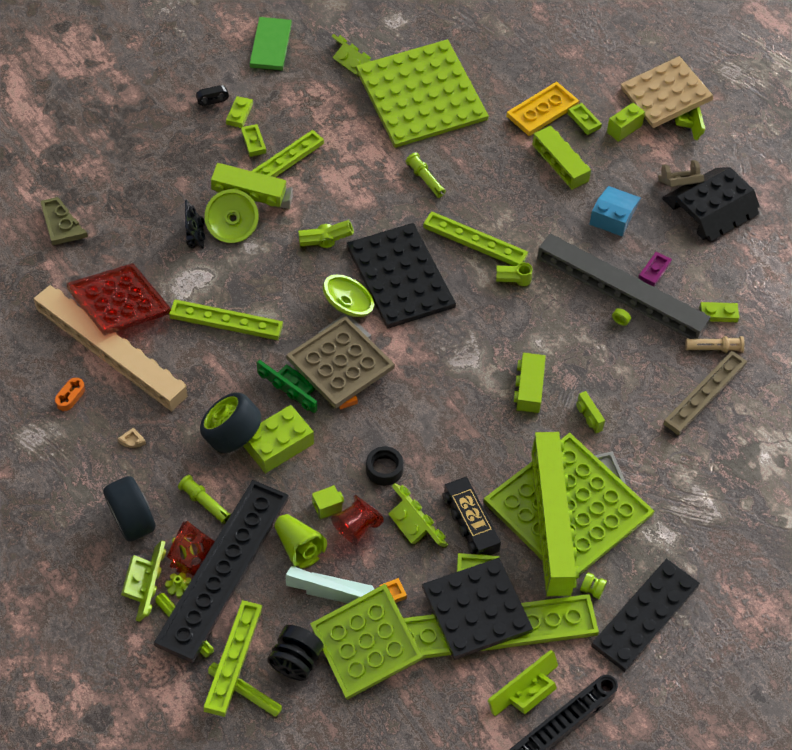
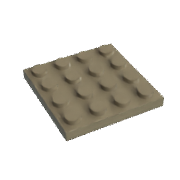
[286,316,395,409]

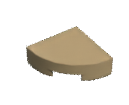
[118,428,146,448]

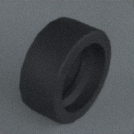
[366,446,404,486]

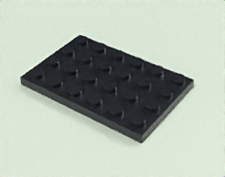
[347,223,456,329]

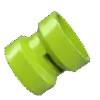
[580,572,607,599]

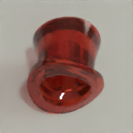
[331,494,384,545]

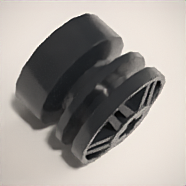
[267,625,324,681]

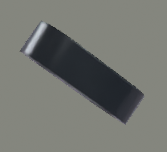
[196,85,229,106]

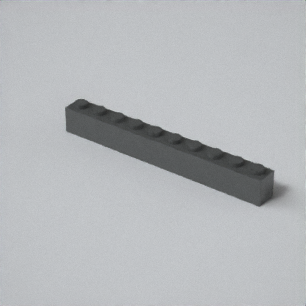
[537,233,710,339]

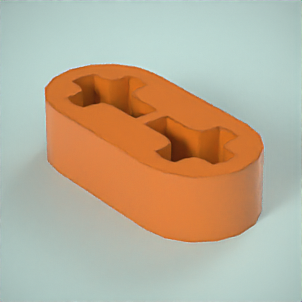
[55,378,85,411]

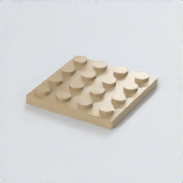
[621,56,713,128]

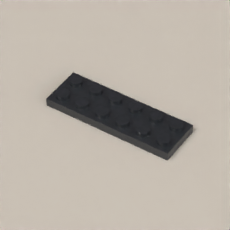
[591,558,700,672]

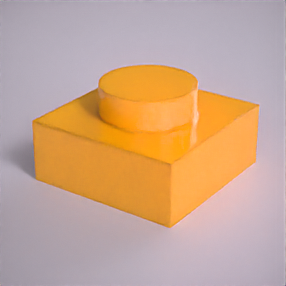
[379,578,407,603]

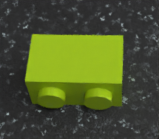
[607,102,645,142]

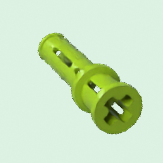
[405,153,446,198]
[178,475,231,524]

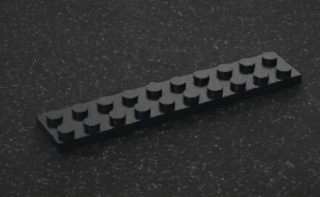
[154,480,289,663]

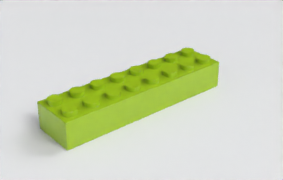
[531,432,579,596]

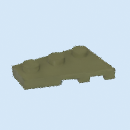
[40,197,88,246]

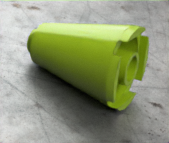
[274,514,327,569]

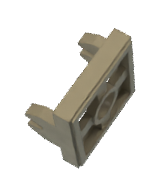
[658,160,704,187]

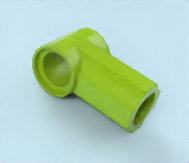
[496,262,533,286]

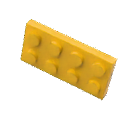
[506,81,579,136]

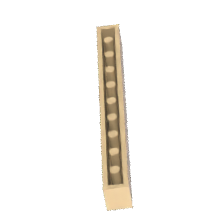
[33,285,188,412]

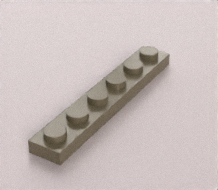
[663,351,747,435]

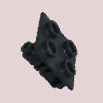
[185,199,205,249]

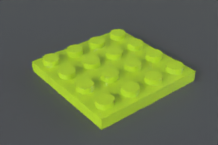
[310,584,424,700]

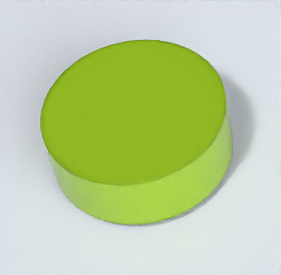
[612,308,631,326]

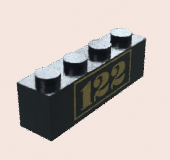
[442,476,501,555]

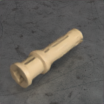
[685,336,745,353]

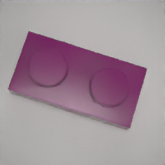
[638,252,672,287]

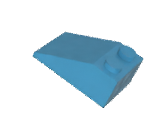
[589,186,641,237]

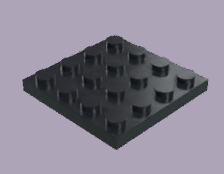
[422,558,533,660]

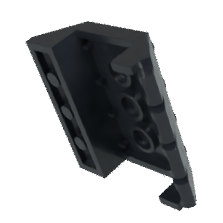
[662,167,760,242]

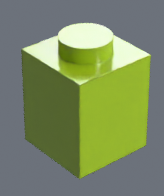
[312,485,344,519]

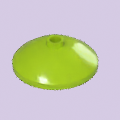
[205,189,259,243]
[323,274,374,317]

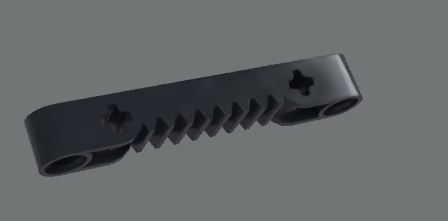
[509,675,618,750]

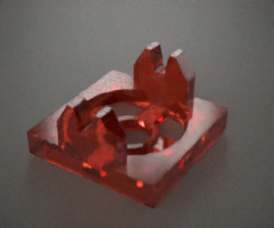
[167,521,215,576]

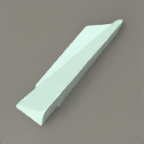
[286,566,374,603]

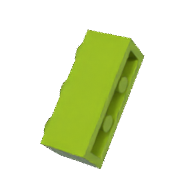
[513,353,546,413]

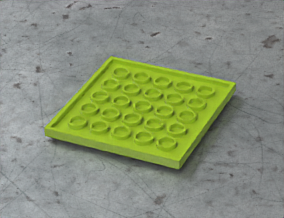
[356,39,489,148]
[483,433,655,575]

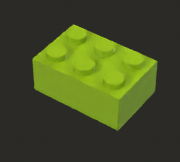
[243,405,314,474]

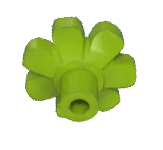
[165,572,191,598]

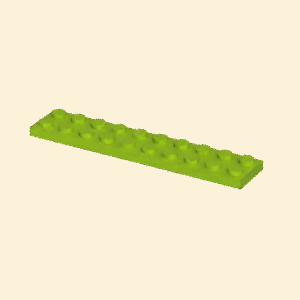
[404,594,599,659]

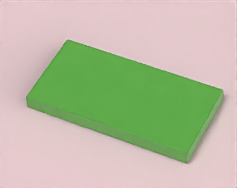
[250,17,292,71]

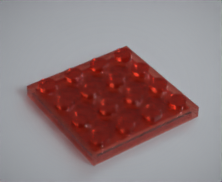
[67,263,171,336]

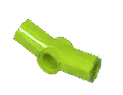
[298,219,354,248]

